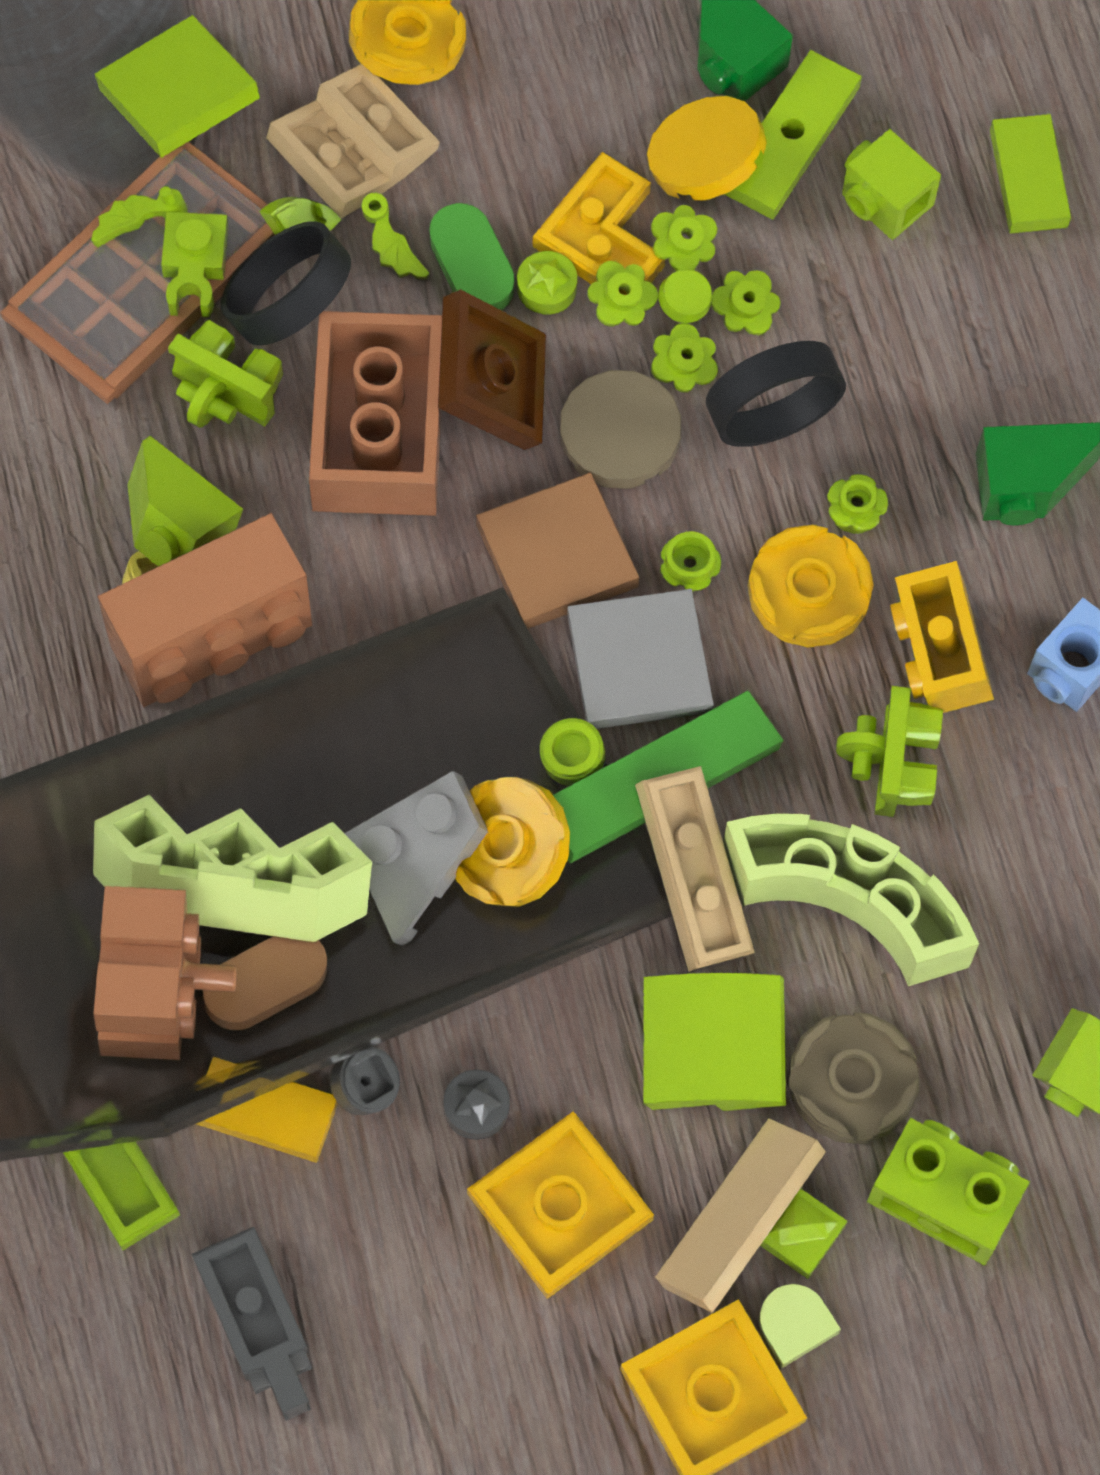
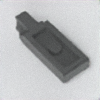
[192,1226,312,1421]

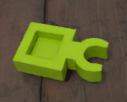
[161,212,229,317]

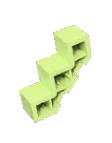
[93,795,372,942]

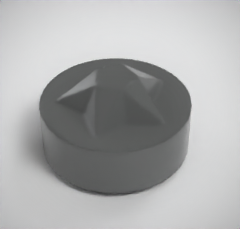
[330,1047,400,1115]
[443,1070,510,1140]

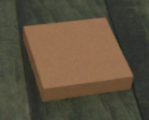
[476,472,639,631]

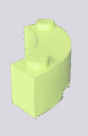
[723,813,979,986]

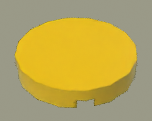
[349,0,466,85]
[647,96,767,201]
[747,525,874,647]
[455,777,570,907]

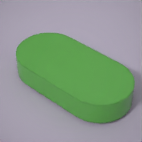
[430,203,514,310]

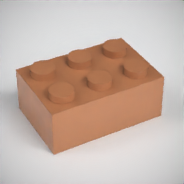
[309,311,442,516]
[97,513,312,708]

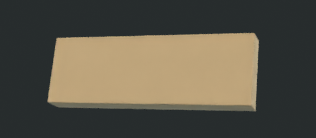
[635,766,755,972]
[655,1118,826,1313]

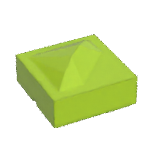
[760,1188,848,1279]

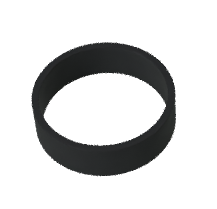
[221,221,351,345]
[705,341,846,447]

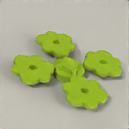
[587,205,781,393]

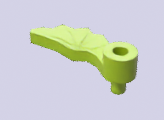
[361,192,429,280]

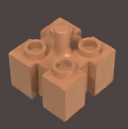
[93,886,237,1060]

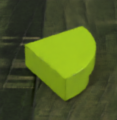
[259,197,341,235]

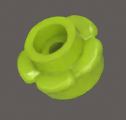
[827,474,888,534]
[660,531,722,592]

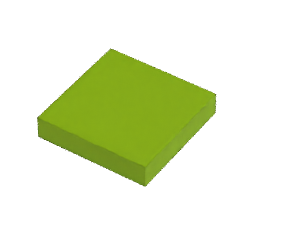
[94,15,260,158]

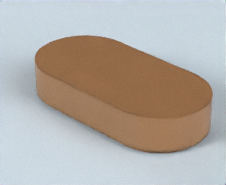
[203,936,327,1030]

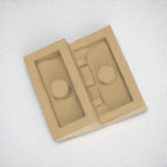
[266,64,440,219]

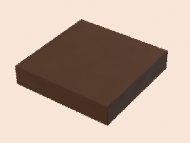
[438,289,546,450]

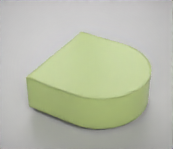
[759,1284,841,1368]

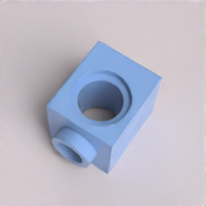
[1027,598,1100,712]

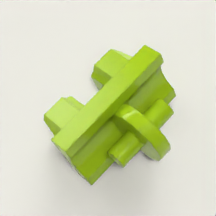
[168,320,283,428]
[836,686,943,817]

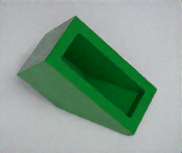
[697,0,793,101]
[975,422,1100,526]

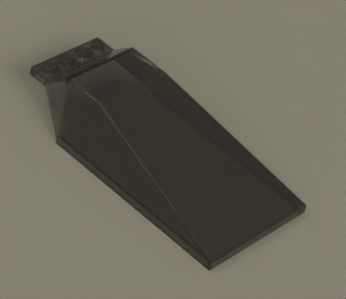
[0,587,672,1162]

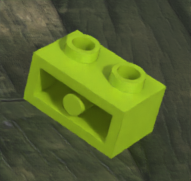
[867,1117,1030,1266]

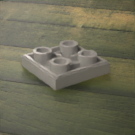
[567,589,714,729]

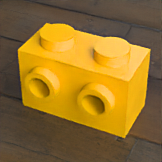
[890,561,994,713]

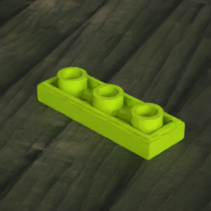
[724,50,862,220]

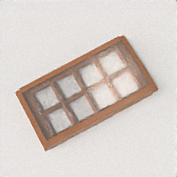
[0,142,275,404]

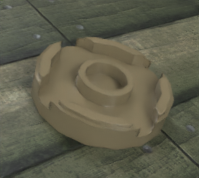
[560,370,681,489]
[788,1012,920,1144]

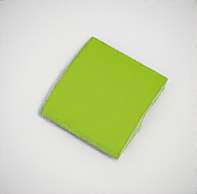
[643,973,786,1111]

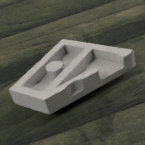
[344,771,488,945]

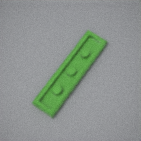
[553,691,784,864]

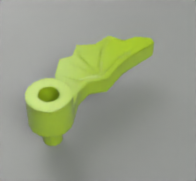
[91,186,188,248]

